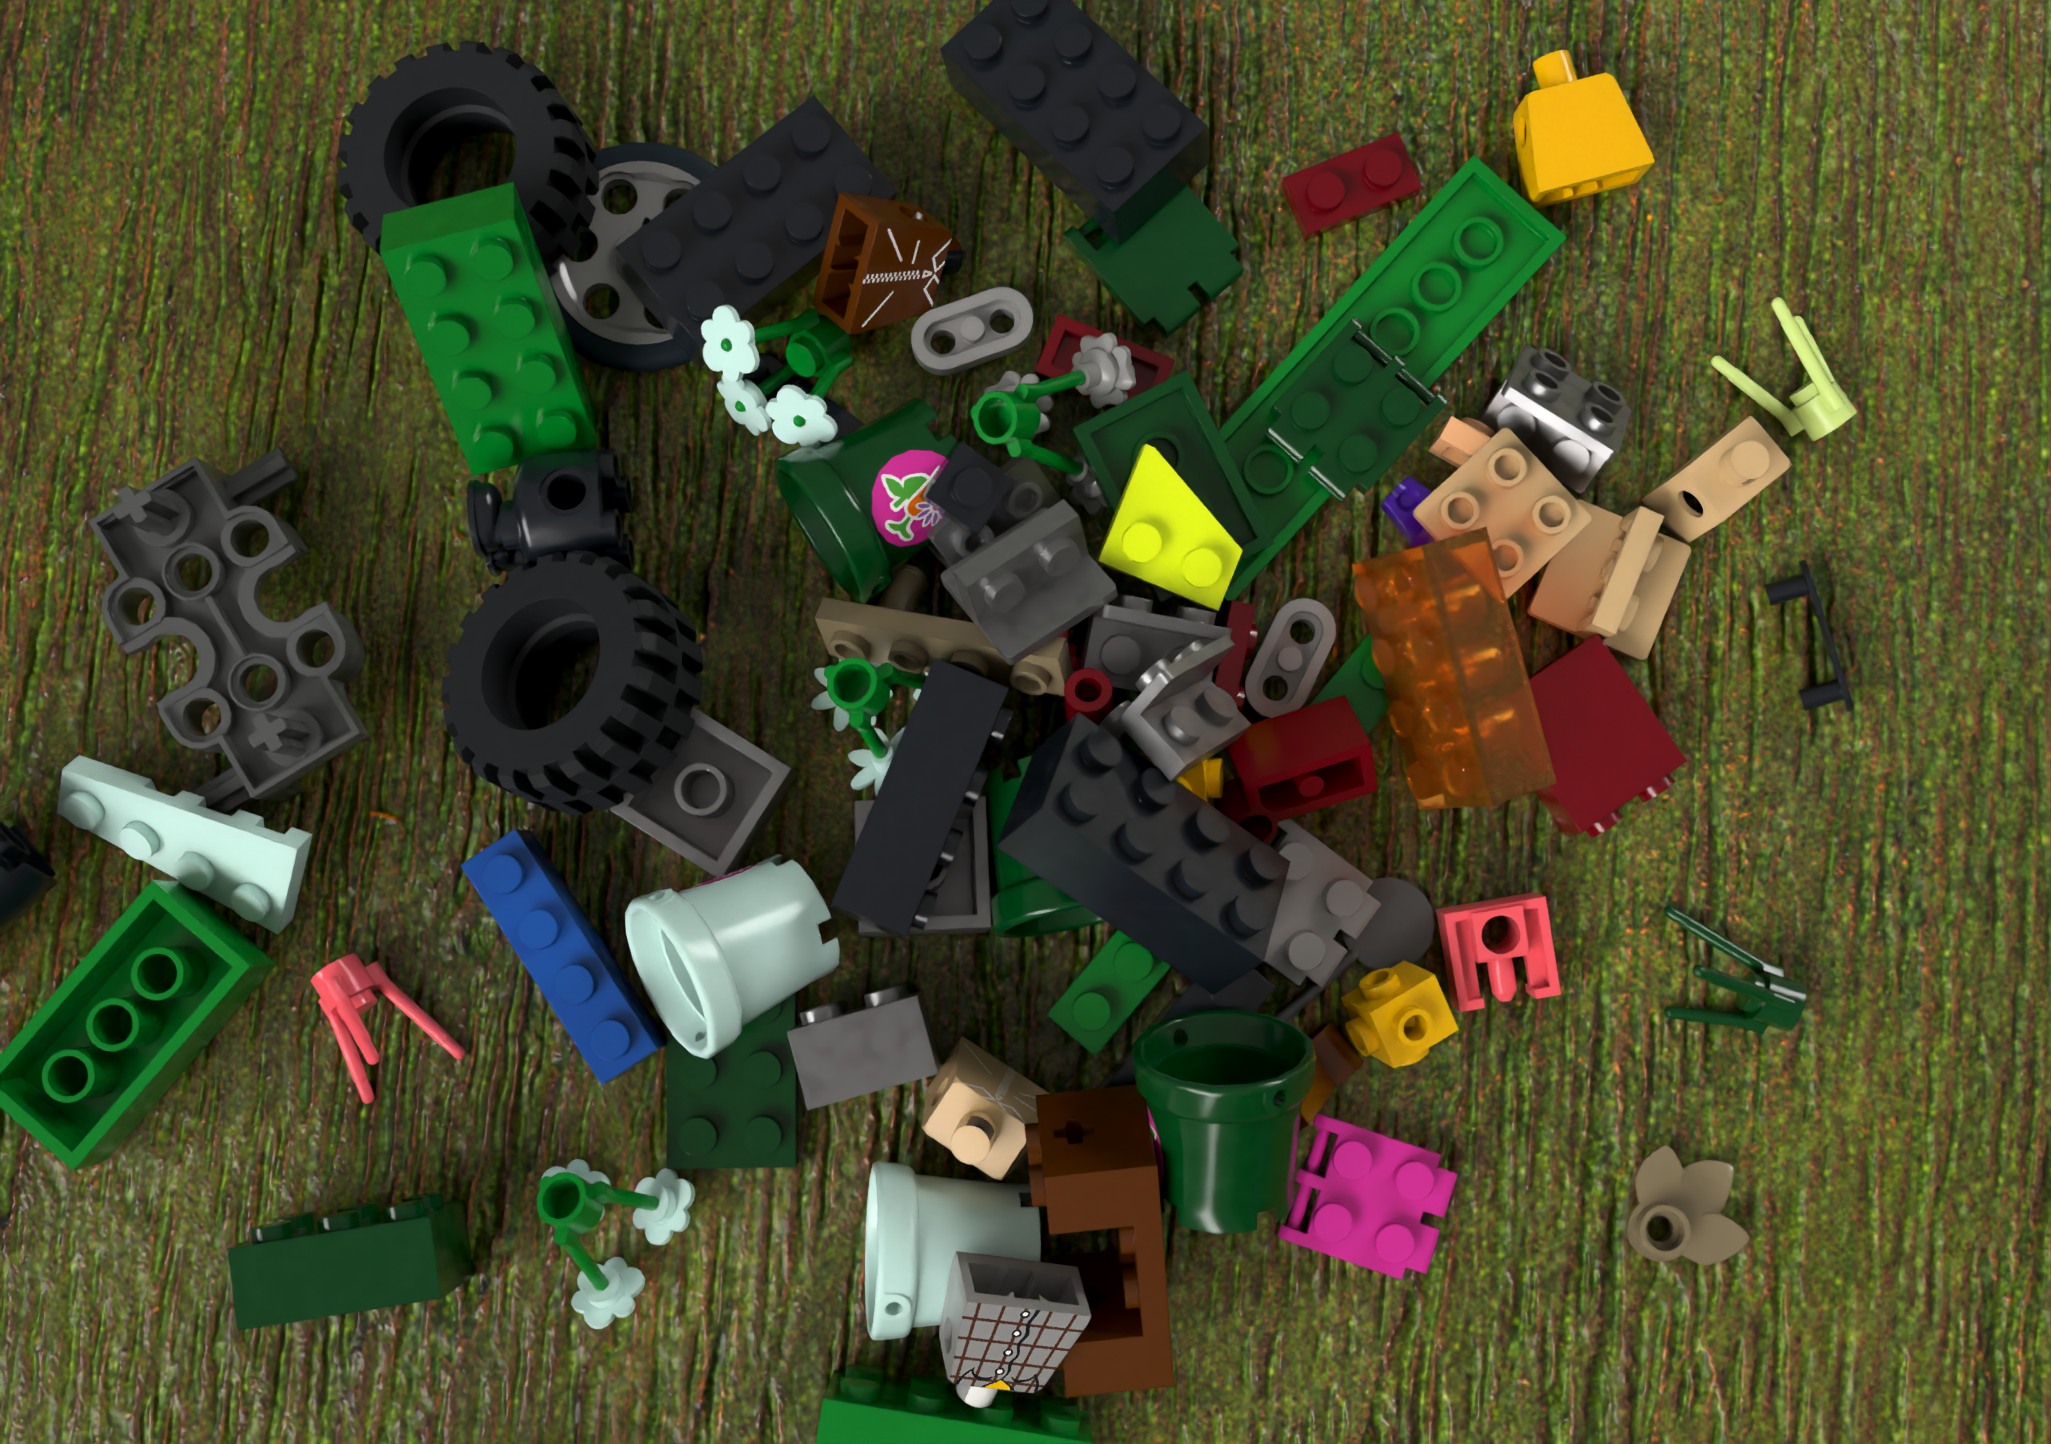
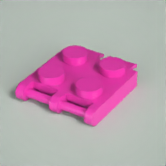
[1277,1113,1458,1280]

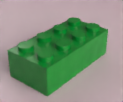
[380,182,597,476]
[0,880,277,1171]
[815,1364,1093,1444]

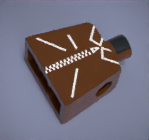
[812,192,963,334]

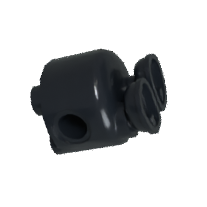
[467,447,635,576]

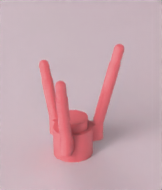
[310,953,466,1104]

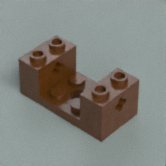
[1025,1085,1174,1398]

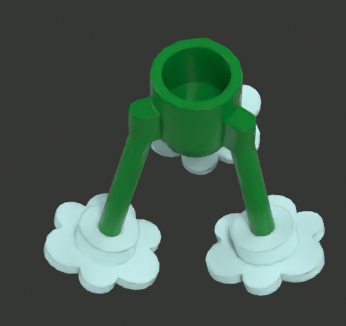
[701,304,853,449]
[536,1159,695,1329]

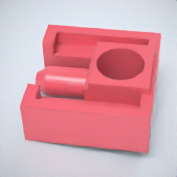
[1436,892,1561,1012]

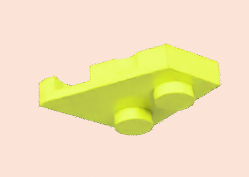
[1095,444,1243,611]

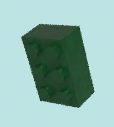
[227,1191,474,1331]

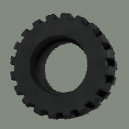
[336,41,599,278]
[441,550,703,815]

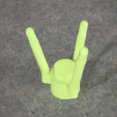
[1711,297,1857,441]

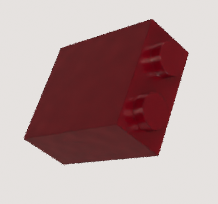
[1479,633,1687,838]

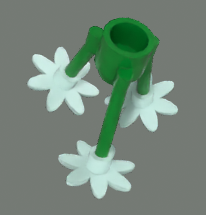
[811,658,929,796]

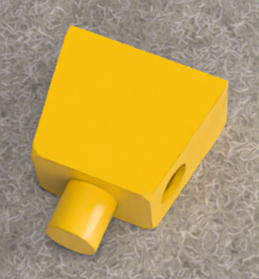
[1513,50,1655,209]

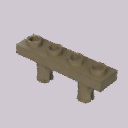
[815,564,1074,696]

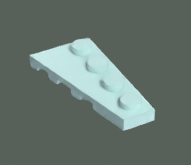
[57,755,312,935]

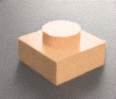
[1428,416,1496,468]

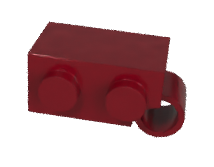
[1214,695,1378,844]

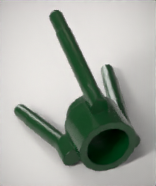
[1663,905,1806,1034]

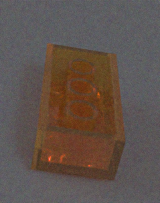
[1351,527,1557,810]

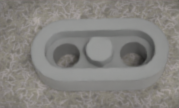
[911,287,1033,376]
[1243,598,1336,719]

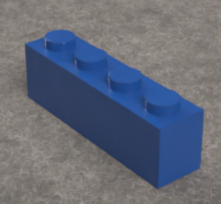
[460,829,666,1085]

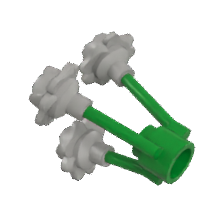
[970,333,1136,516]

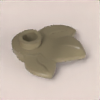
[1626,1144,1750,1265]

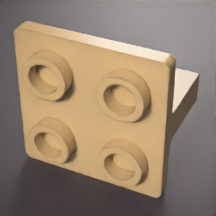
[1413,428,1592,604]
[1527,499,1691,661]

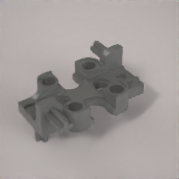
[88,447,369,815]

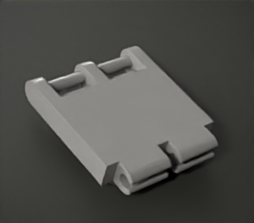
[1264,819,1381,987]

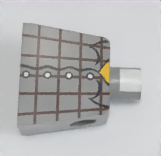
[939,1251,1091,1408]

